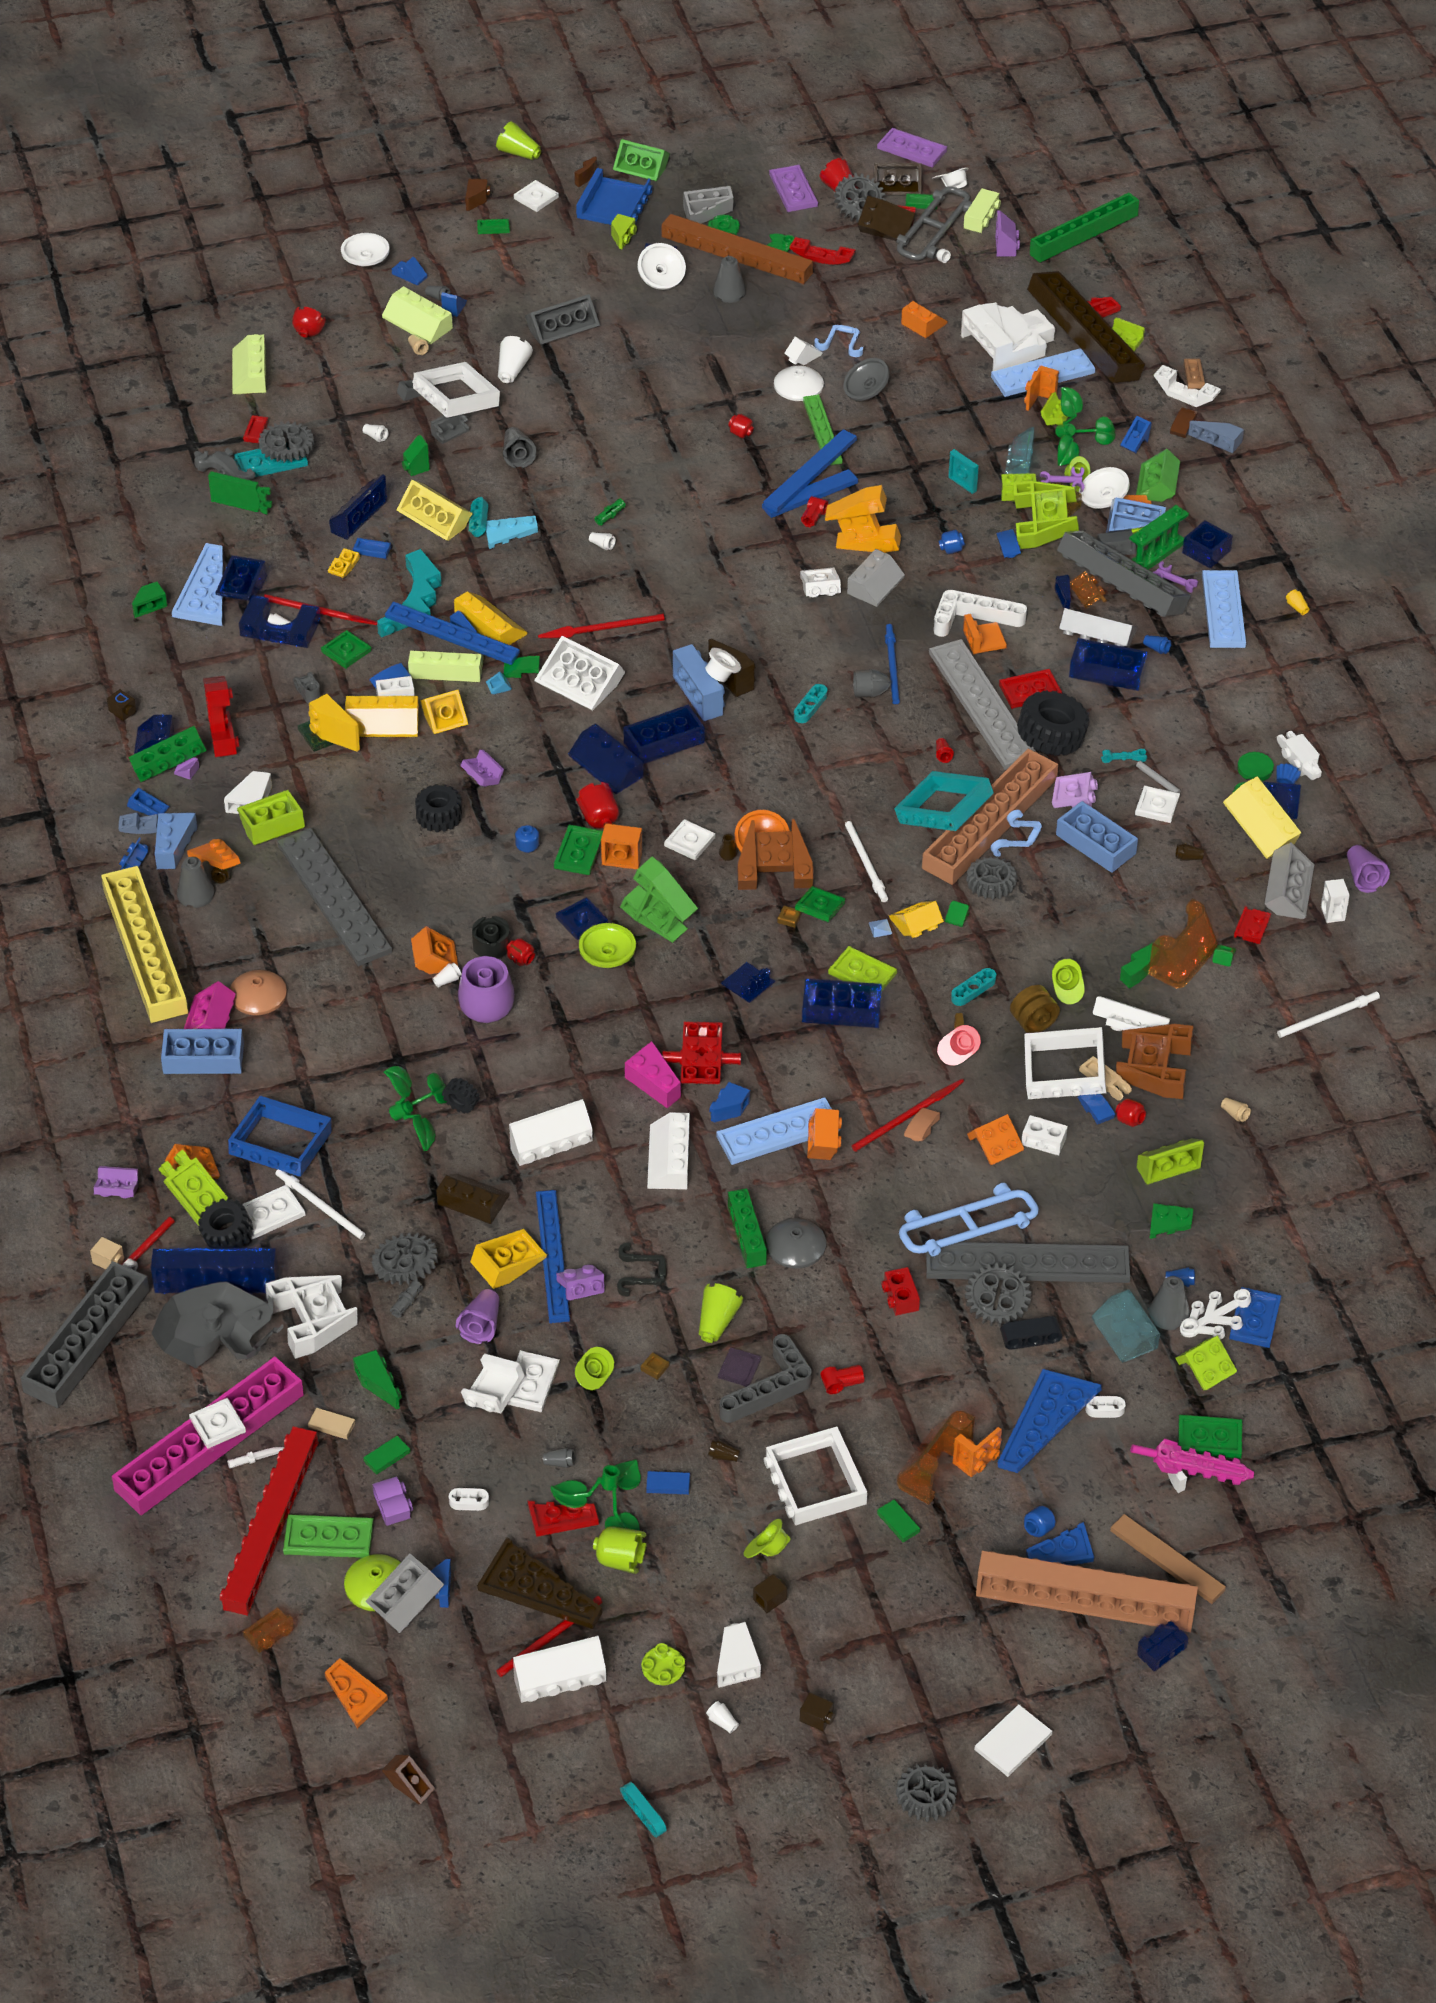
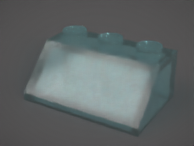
[1005,427,1035,474]
[1092,1289,1160,1363]

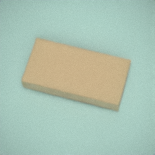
[308,1408,355,1439]

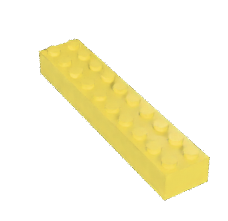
[101,866,188,1023]

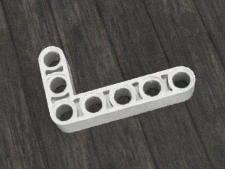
[934,590,1027,637]

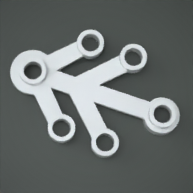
[1180,1289,1251,1339]

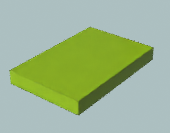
[828,946,897,997]

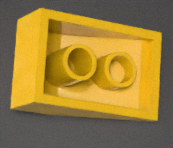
[308,694,360,751]
[470,1229,547,1289]

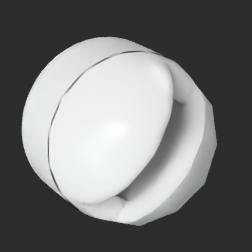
[936,249,951,263]

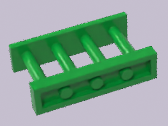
[1129,505,1189,570]

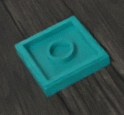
[948,449,979,494]

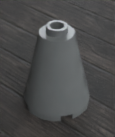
[713,256,745,303]
[503,427,536,468]
[177,857,214,908]
[1149,1276,1190,1330]

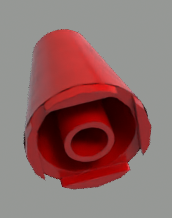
[820,158,858,200]

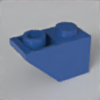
[709,1082,750,1122]

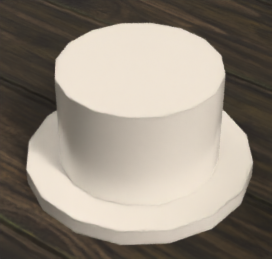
[705,648,741,682]

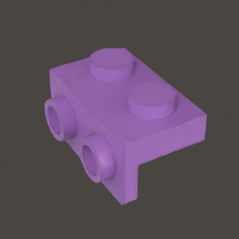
[461,750,504,786]
[94,1166,138,1198]
[557,1265,604,1300]

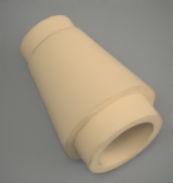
[408,335,429,355]
[1221,1098,1251,1122]

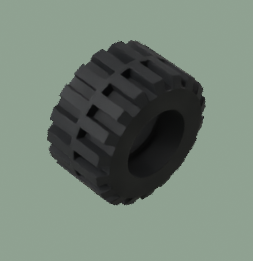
[415,784,462,832]
[198,1198,254,1254]

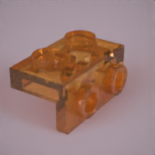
[1069,571,1107,608]
[243,1607,294,1653]

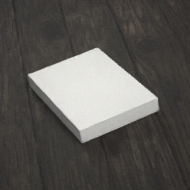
[242,1184,305,1240]
[507,1350,560,1412]
[974,1705,1052,1777]

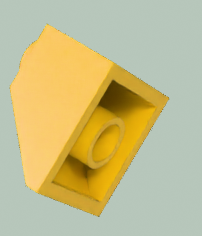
[420,690,468,734]
[889,901,944,938]

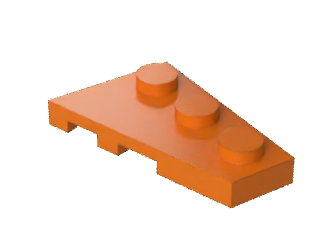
[187,839,241,870]
[325,1658,388,1729]

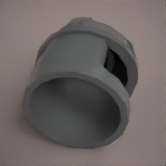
[853,669,891,697]

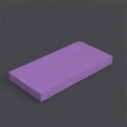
[877,128,947,168]
[769,165,818,212]

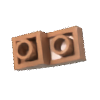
[904,1108,940,1141]

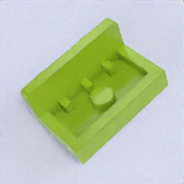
[1041,392,1068,425]
[1001,473,1036,501]

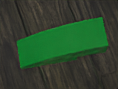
[1120,938,1163,989]

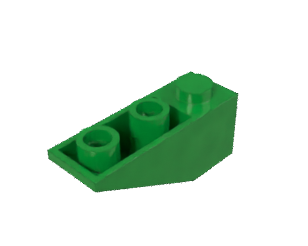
[353,1350,402,1409]

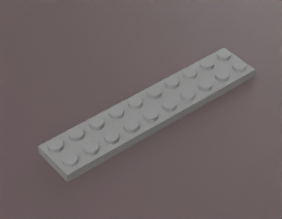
[929,639,1036,770]

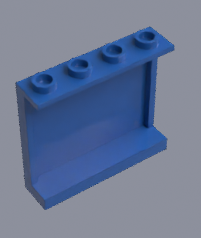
[576,168,653,225]

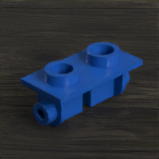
[119,837,149,870]

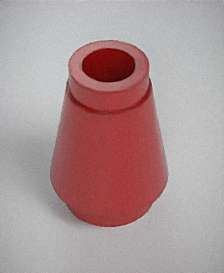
[936,738,954,763]

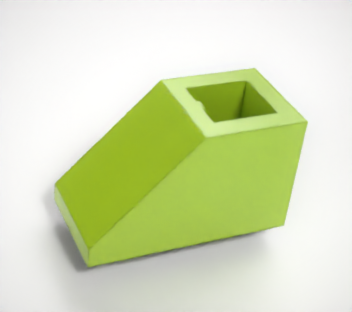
[611,214,637,249]

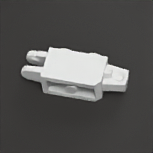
[1277,731,1322,780]

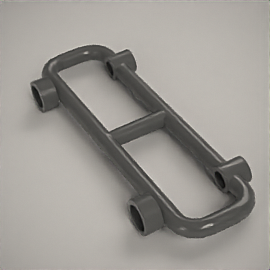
[896,186,973,260]

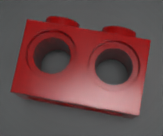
[881,1267,920,1316]

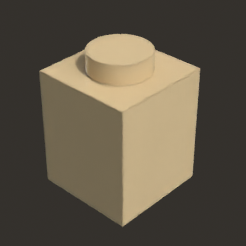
[90,1237,124,1269]

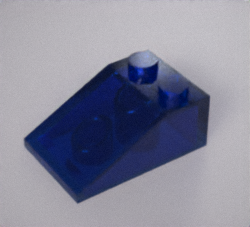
[215,555,267,601]

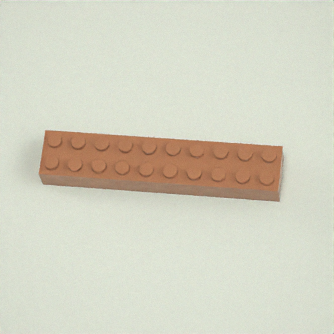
[922,748,1058,885]
[976,1551,1198,1632]

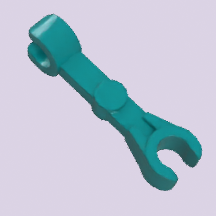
[1101,749,1147,763]

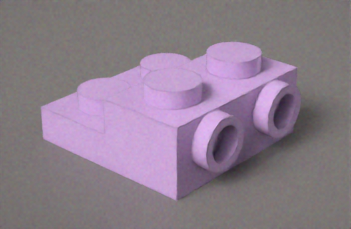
[1052,772,1098,808]

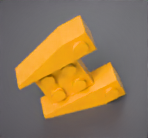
[825,485,901,553]

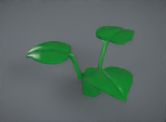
[1056,387,1116,466]
[383,1066,447,1152]
[550,1460,641,1530]

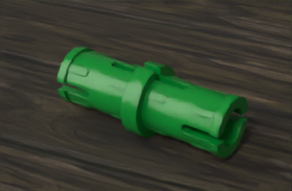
[594,498,626,526]

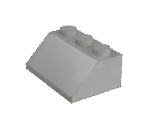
[847,549,905,607]
[365,1553,444,1633]

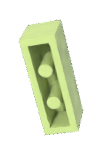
[964,189,1001,233]

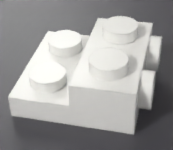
[800,568,841,597]

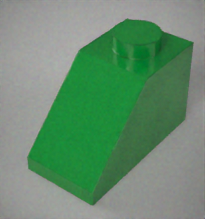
[402,435,429,476]
[132,581,167,618]

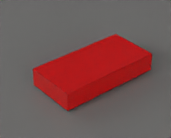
[243,415,268,443]

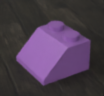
[995,211,1020,256]

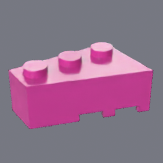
[625,1041,681,1108]

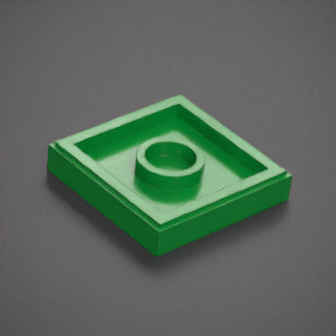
[321,630,371,669]
[795,886,845,923]

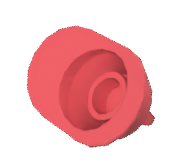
[938,1025,981,1065]

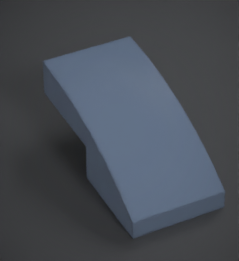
[118,813,158,834]

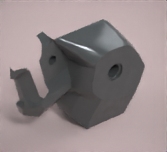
[152,1282,283,1368]

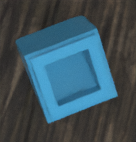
[486,672,512,694]

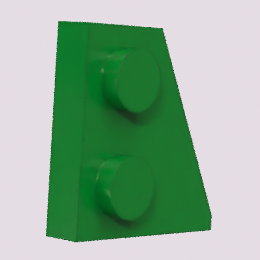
[1149,1203,1193,1239]

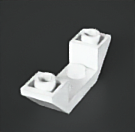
[1154,365,1221,407]

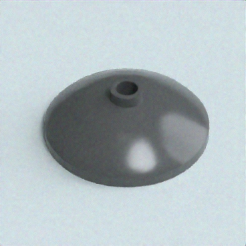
[843,358,890,401]
[766,1218,826,1268]

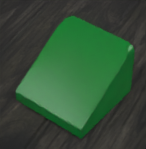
[945,901,969,927]
[1212,944,1236,967]

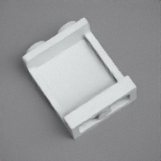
[461,1354,525,1413]

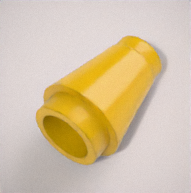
[1286,589,1310,615]

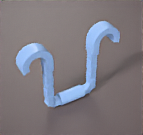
[814,325,863,357]
[991,810,1042,857]

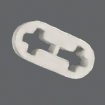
[1085,1396,1126,1418]
[449,1488,489,1511]

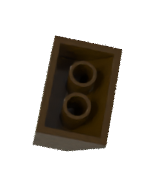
[873,163,922,195]
[437,1174,509,1224]

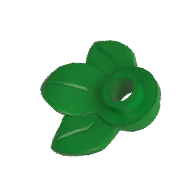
[767,234,794,252]

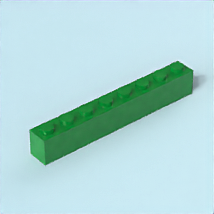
[1029,193,1139,263]

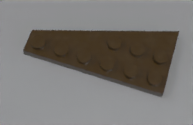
[477,1537,603,1629]

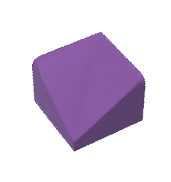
[174,757,199,780]

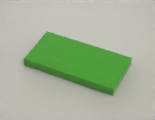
[283,1515,374,1558]

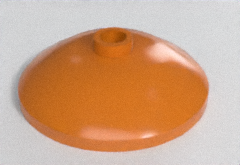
[734,810,790,852]

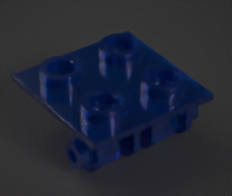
[1264,782,1301,819]
[721,962,775,1003]

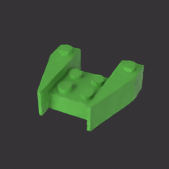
[620,857,698,943]

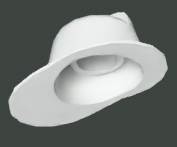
[932,168,969,189]

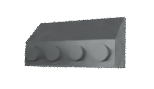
[525,294,600,345]

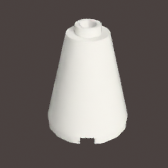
[498,336,533,383]

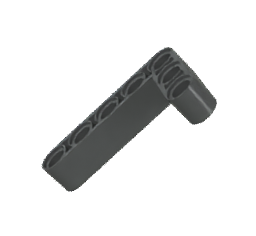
[719,1334,811,1423]

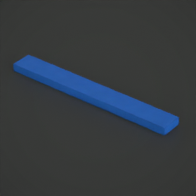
[763,429,857,512]
[385,602,520,665]
[536,1190,570,1323]

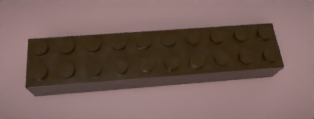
[1027,271,1145,383]

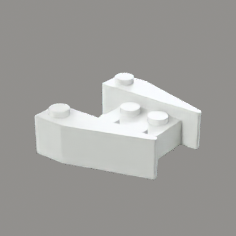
[266,1275,357,1359]

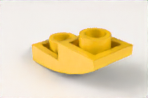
[328,548,360,578]

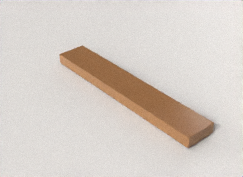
[1110,1514,1226,1604]

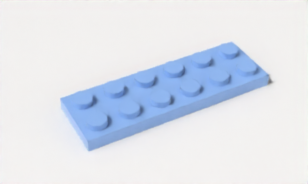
[991,348,1095,397]
[1202,570,1246,648]
[716,1097,841,1165]

